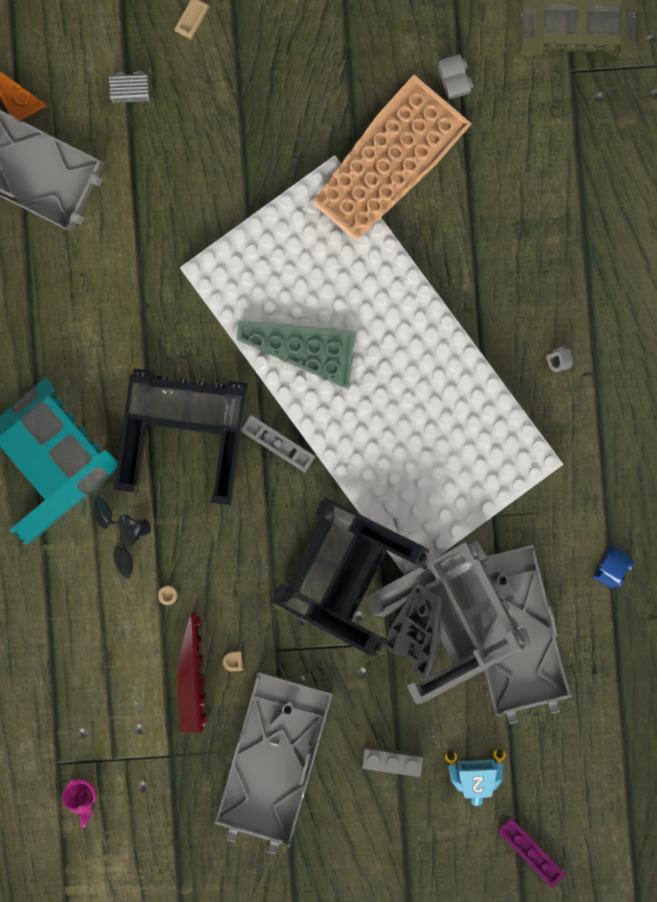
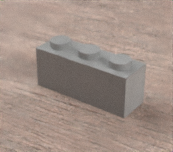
[362,746,423,777]

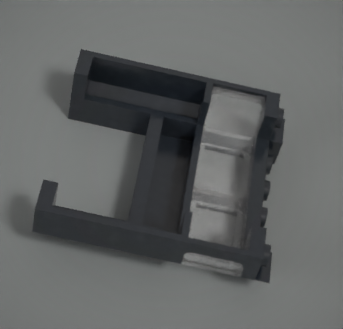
[271,497,429,657]

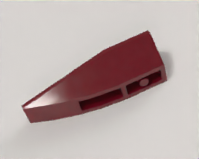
[177,612,208,733]

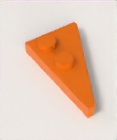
[0,72,48,121]

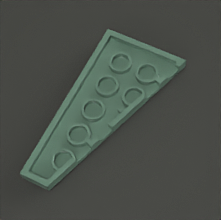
[237,320,355,390]

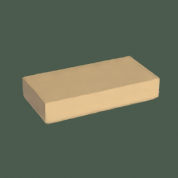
[174,0,210,40]

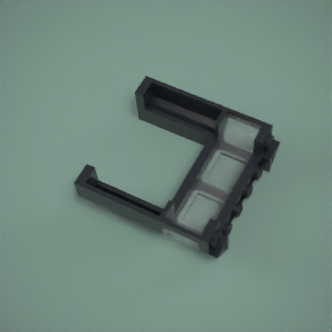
[114,368,248,506]

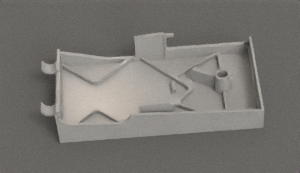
[215,671,333,854]

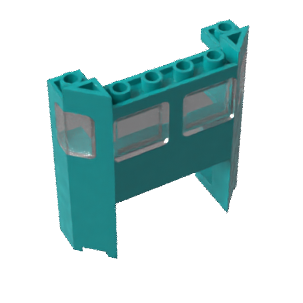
[0,377,118,545]

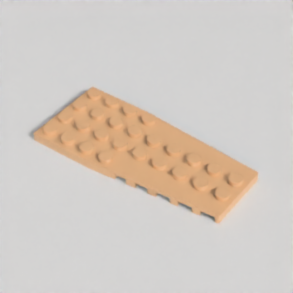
[313,75,472,240]

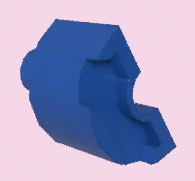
[592,544,634,589]

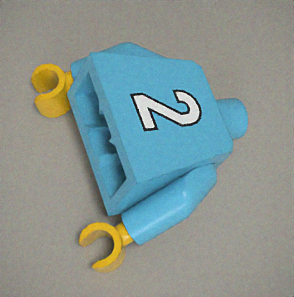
[445,750,506,806]

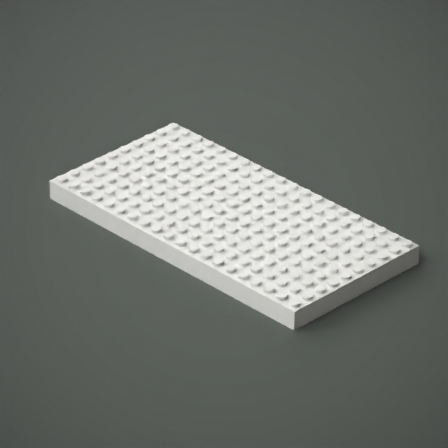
[180,155,563,575]

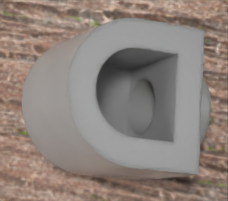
[546,346,573,372]

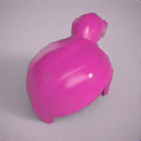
[62,778,97,828]

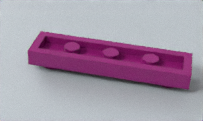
[497,817,566,888]

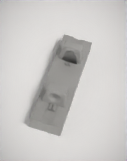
[242,415,315,473]

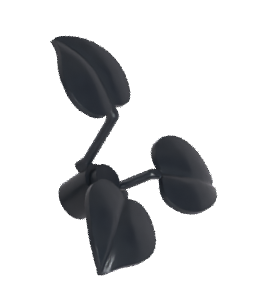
[94,496,151,579]

